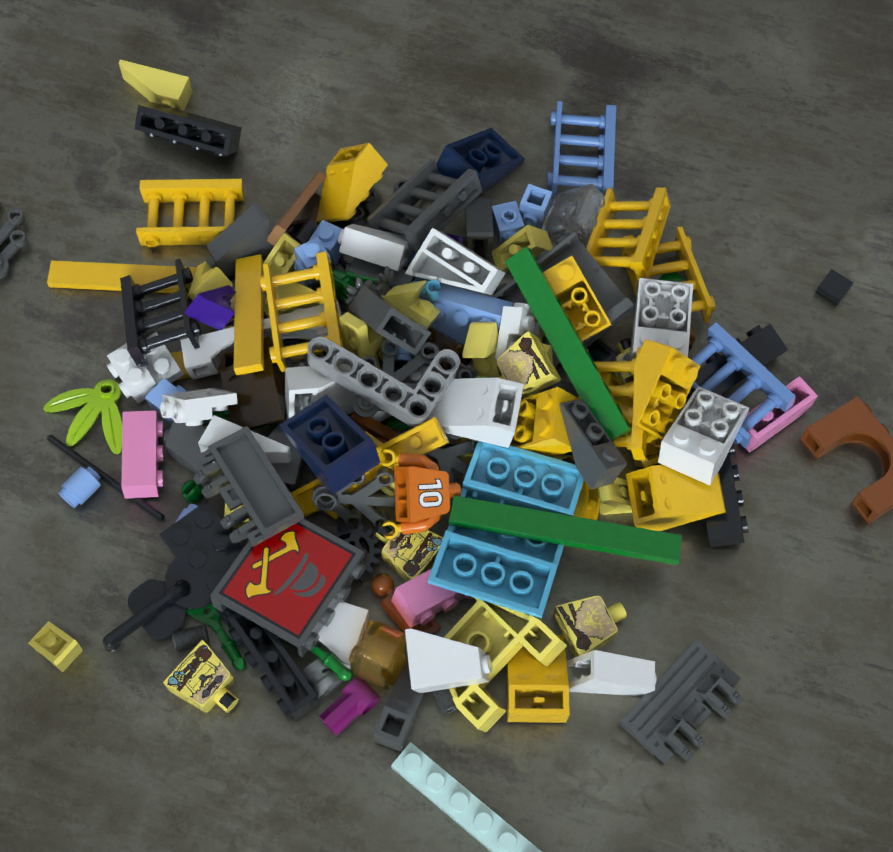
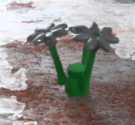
[332,266,396,317]

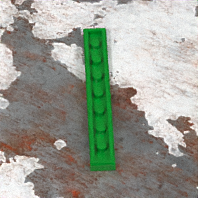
[505,246,631,441]
[449,495,682,565]

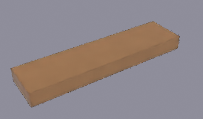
[267,171,326,246]

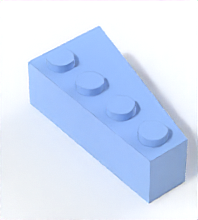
[411,277,514,345]

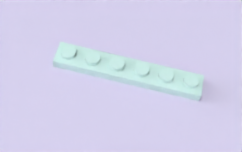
[391,742,542,852]

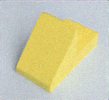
[263,232,301,276]
[188,261,233,300]
[384,281,441,329]
[339,312,384,364]
[462,322,502,377]
[598,477,632,515]
[28,621,83,672]

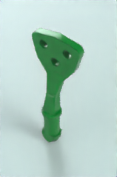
[186,605,246,670]
[307,645,352,681]

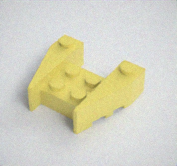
[444,598,567,733]

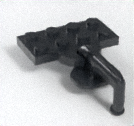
[103,501,243,652]

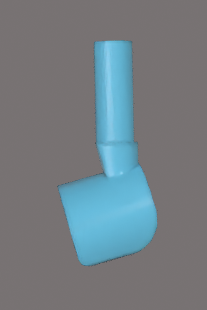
[420,280,441,301]

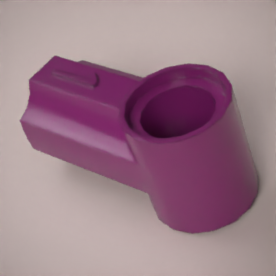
[319,676,381,737]

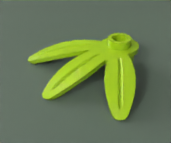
[44,379,122,454]

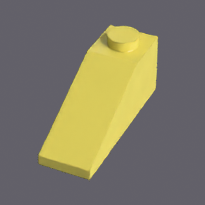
[119,59,192,111]

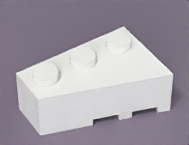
[405,228,506,295]

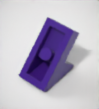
[184,285,236,330]

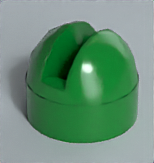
[181,480,204,504]

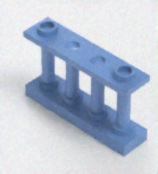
[547,101,616,201]
[688,322,796,448]

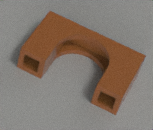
[800,396,893,524]

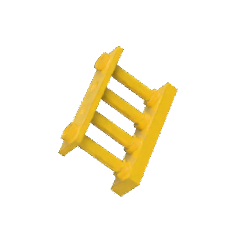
[136,179,245,247]
[586,187,671,281]
[620,227,715,323]
[260,251,345,372]
[578,348,647,460]

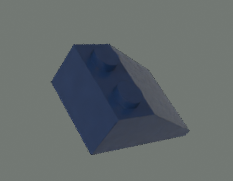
[436,128,525,197]
[279,395,381,495]

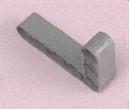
[307,337,460,427]

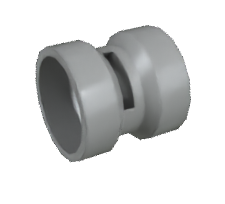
[302,658,342,699]

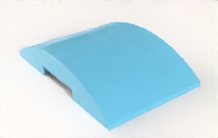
[428,441,584,619]

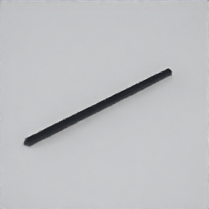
[47,435,164,520]

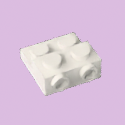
[495,303,545,360]
[107,332,184,404]
[160,388,237,426]

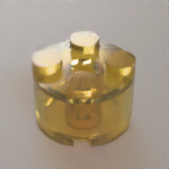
[349,620,408,691]

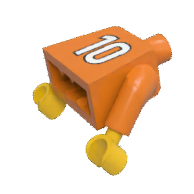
[380,449,461,539]

